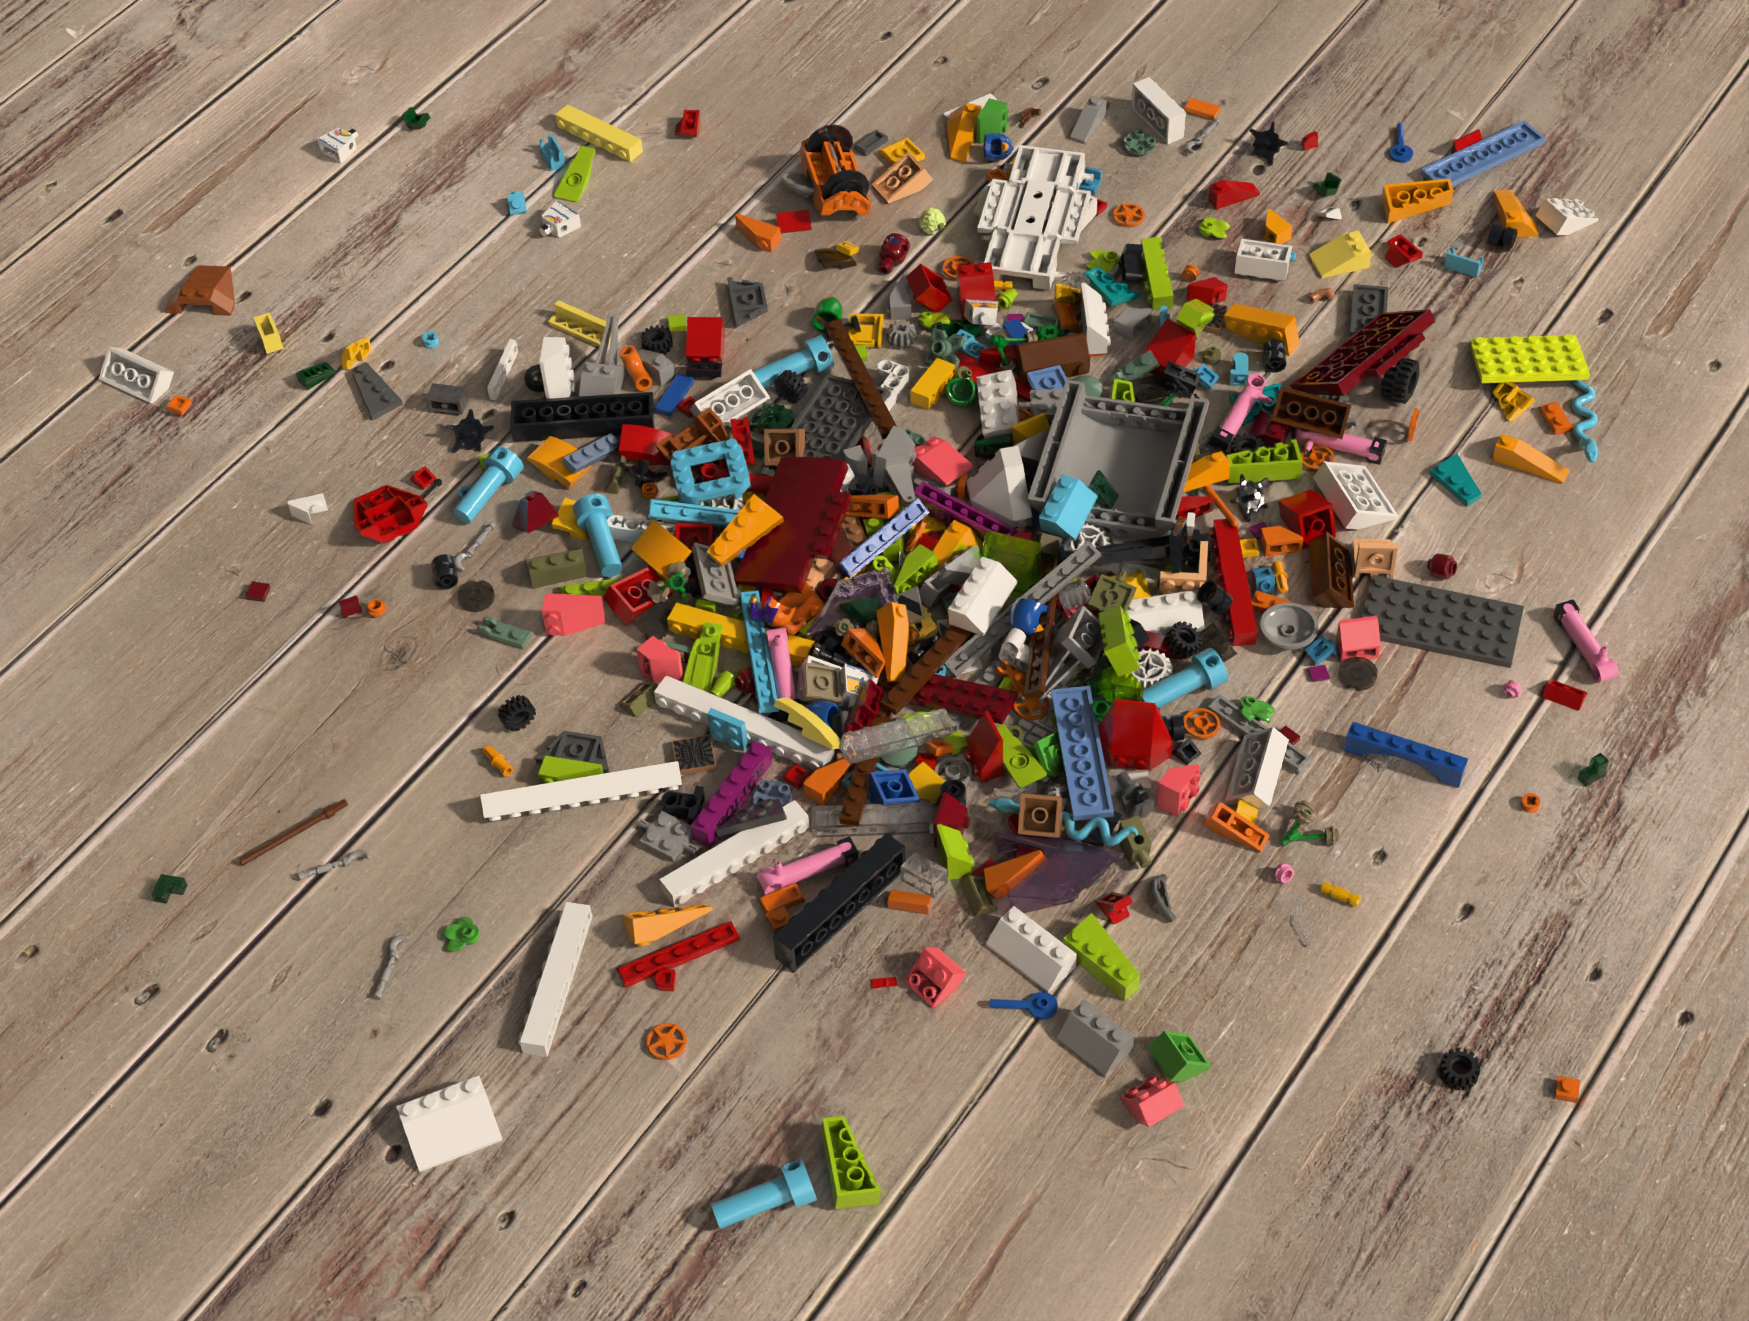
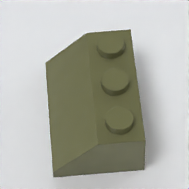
[526,548,588,589]

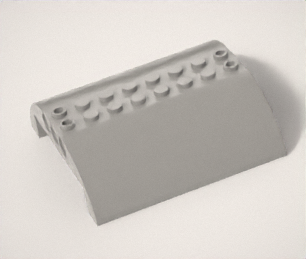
[1028,380,1209,539]

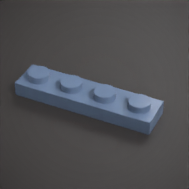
[562,433,620,474]

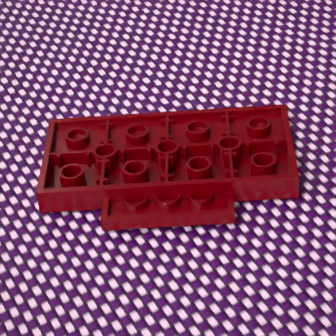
[1290,309,1436,396]
[734,457,852,593]

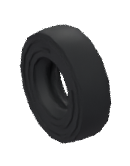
[524,364,545,392]

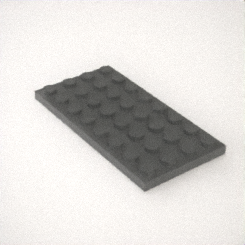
[760,374,890,477]
[1361,575,1524,668]

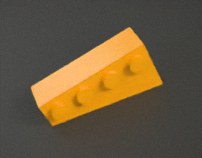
[1381,179,1453,223]
[1224,303,1300,356]
[707,494,784,567]

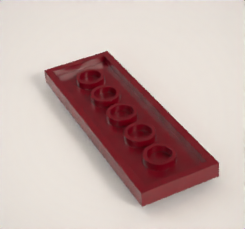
[907,674,1018,724]

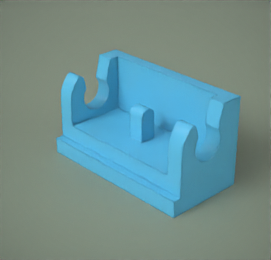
[539,134,566,171]
[1444,247,1484,278]

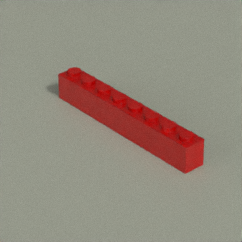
[1210,519,1257,646]

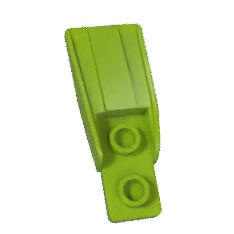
[554,146,596,202]
[683,622,723,693]
[997,724,1047,788]

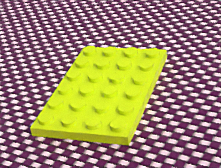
[1469,334,1590,383]

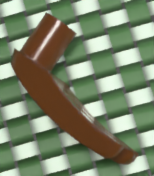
[1020,107,1041,128]

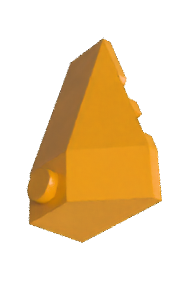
[946,103,982,162]
[1493,189,1538,237]
[1183,451,1230,493]
[622,904,712,946]

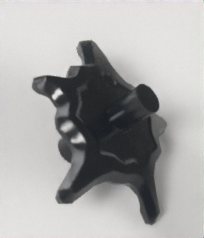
[1250,121,1288,166]
[446,409,494,453]
[619,459,667,487]
[1230,474,1269,522]

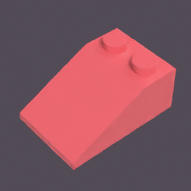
[912,436,974,486]
[542,593,606,636]

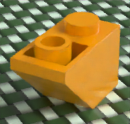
[1265,209,1292,244]

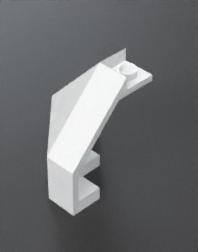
[966,446,1032,529]

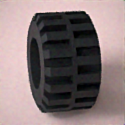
[1381,357,1419,404]

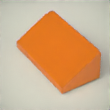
[887,890,932,914]

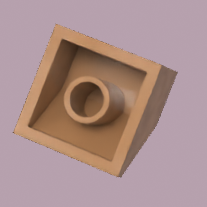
[764,429,805,465]
[1018,793,1062,838]

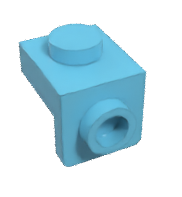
[507,191,527,215]

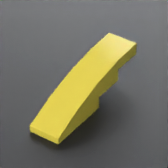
[774,697,844,750]

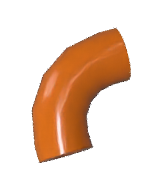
[619,345,652,391]

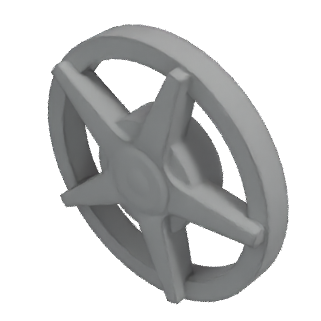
[935,757,972,785]

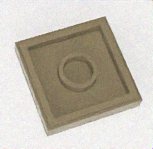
[801,662,842,705]

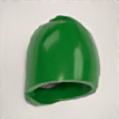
[812,297,843,333]

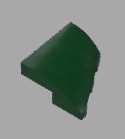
[935,318,980,338]

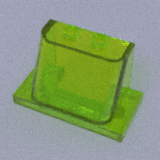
[980,530,1041,597]

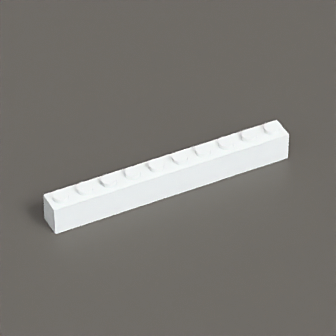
[654,676,835,771]
[480,761,682,821]

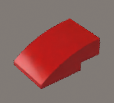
[619,424,675,466]

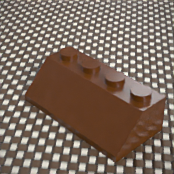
[1016,333,1090,385]
[1271,387,1351,440]
[1309,532,1354,608]

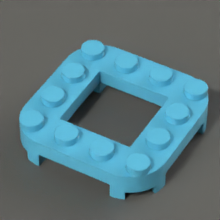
[671,439,751,505]

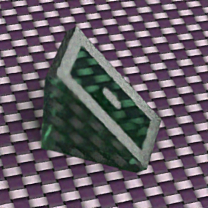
[1088,470,1119,509]
[840,596,881,624]

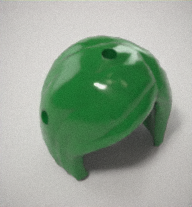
[946,377,978,407]

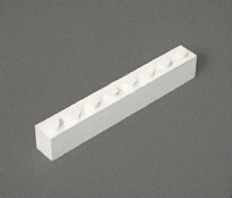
[659,800,809,907]
[518,902,592,1057]

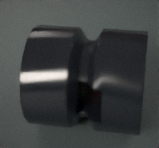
[1487,223,1518,250]
[1263,339,1287,373]
[431,554,458,590]
[1197,581,1233,615]
[811,625,846,654]
[1161,715,1185,741]
[940,779,966,807]

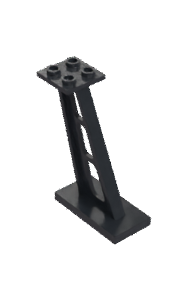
[1058,517,1189,573]

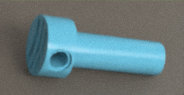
[752,335,834,389]
[453,446,524,524]
[573,494,623,577]
[1137,647,1228,709]
[711,1158,817,1229]

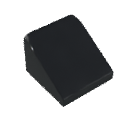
[1172,738,1202,765]

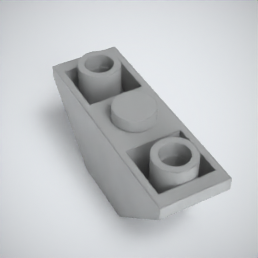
[937,544,981,586]

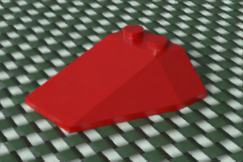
[354,485,428,543]
[1098,699,1173,771]

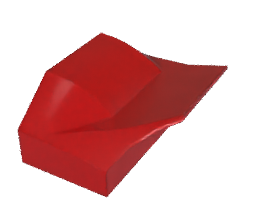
[675,110,700,136]
[1385,234,1423,268]

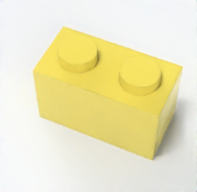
[253,312,283,354]

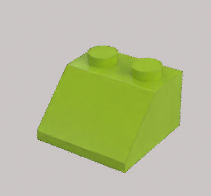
[936,824,974,881]

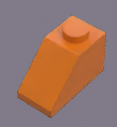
[1260,526,1303,557]

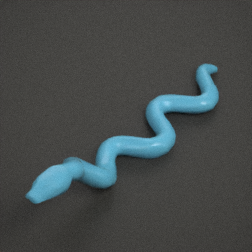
[1571,380,1598,463]
[989,798,1138,846]

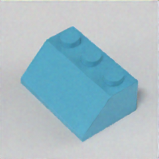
[1039,474,1098,541]

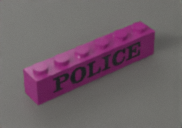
[914,481,1015,551]
[691,741,773,848]

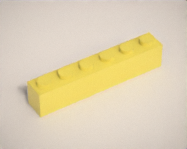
[555,104,643,162]

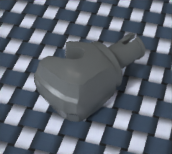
[1116,771,1155,818]

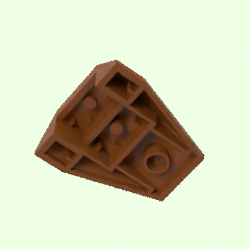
[165,265,235,316]
[655,407,729,481]

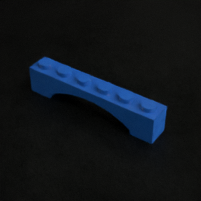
[1344,722,1468,788]

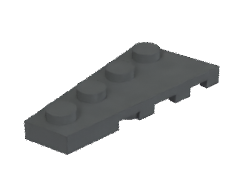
[351,362,403,420]

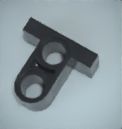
[1118,244,1143,283]
[661,786,705,825]

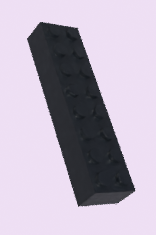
[510,392,655,441]
[773,833,906,973]

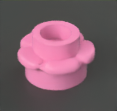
[1503,680,1522,698]
[1275,863,1294,883]

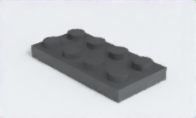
[1349,284,1388,337]

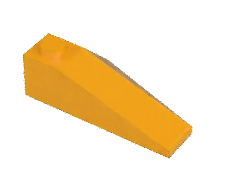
[1492,434,1569,484]
[919,520,986,586]
[876,602,909,683]

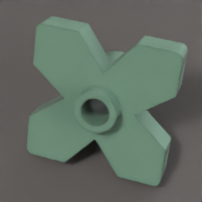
[925,328,966,369]

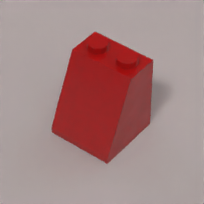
[957,262,995,319]
[686,317,725,363]
[1142,319,1196,378]
[1278,489,1336,548]

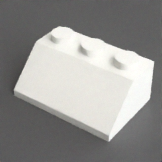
[1235,239,1292,281]

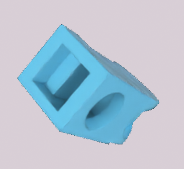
[1230,352,1248,386]

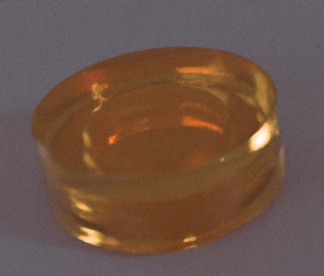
[908,627,920,647]

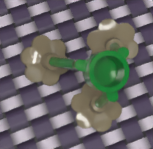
[647,562,697,607]

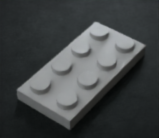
[692,543,740,607]

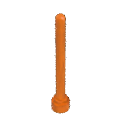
[1201,485,1239,527]

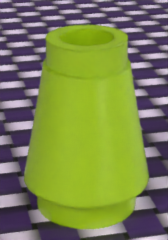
[995,288,1018,310]
[710,670,735,697]

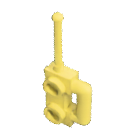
[909,606,939,641]

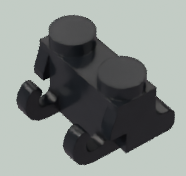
[1188,529,1212,567]
[907,634,939,665]

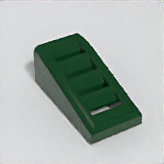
[296,362,336,390]
[974,434,1011,457]

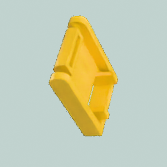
[848,313,884,348]

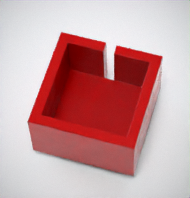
[906,263,952,313]

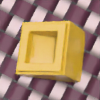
[1236,799,1259,825]

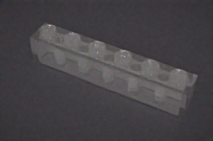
[839,708,956,764]
[812,801,934,838]

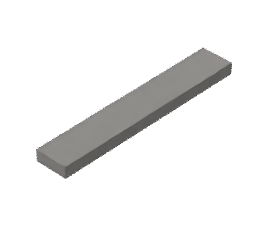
[1207,694,1312,774]

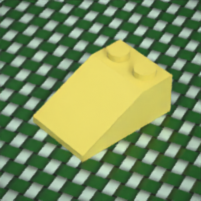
[1309,230,1372,278]

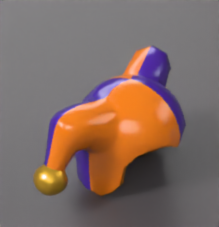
[749,595,807,635]

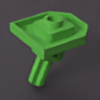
[1024,732,1065,777]

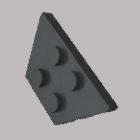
[727,277,768,327]
[535,731,609,774]
[716,798,787,837]

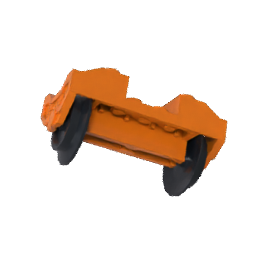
[799,124,871,215]

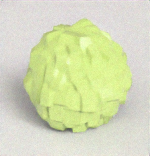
[919,207,946,235]

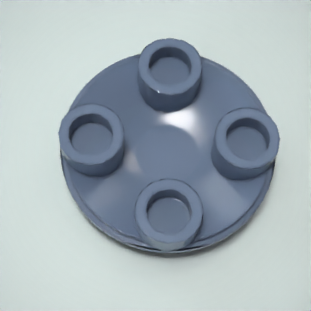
[752,780,792,807]

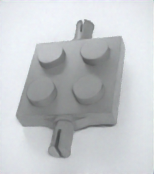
[1019,390,1063,420]
[638,811,698,862]

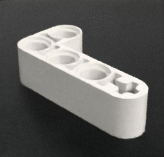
[872,360,909,422]
[607,515,681,543]
[998,628,1074,689]

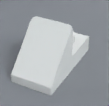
[287,493,328,524]

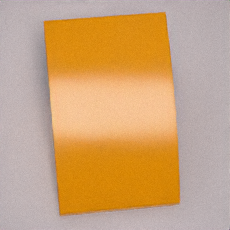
[527,436,593,490]
[631,519,692,580]

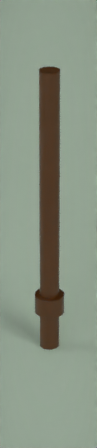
[239,799,348,866]

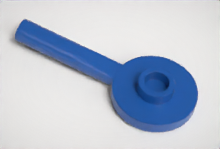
[1390,123,1413,163]
[990,992,1058,1020]

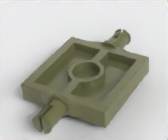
[1087,569,1137,621]

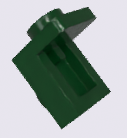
[401,107,431,129]
[1313,172,1342,197]

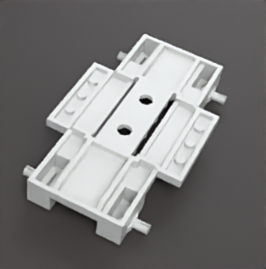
[975,145,1094,290]

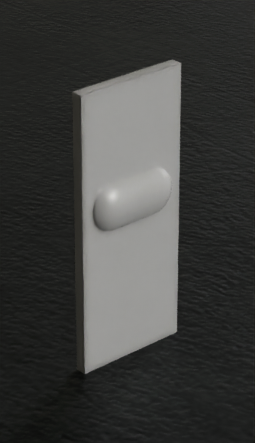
[1451,235,1469,250]

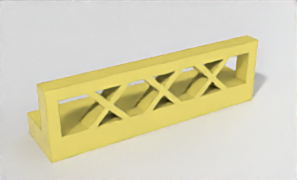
[548,300,611,348]

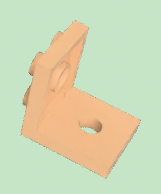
[1352,539,1398,578]
[1159,541,1208,595]

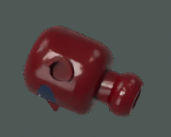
[878,233,910,274]

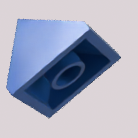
[869,769,920,805]

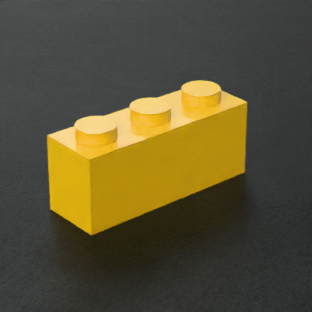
[910,358,955,410]

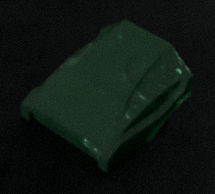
[749,403,795,434]

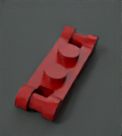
[730,416,755,466]

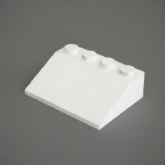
[1313,461,1398,530]
[396,1075,503,1172]

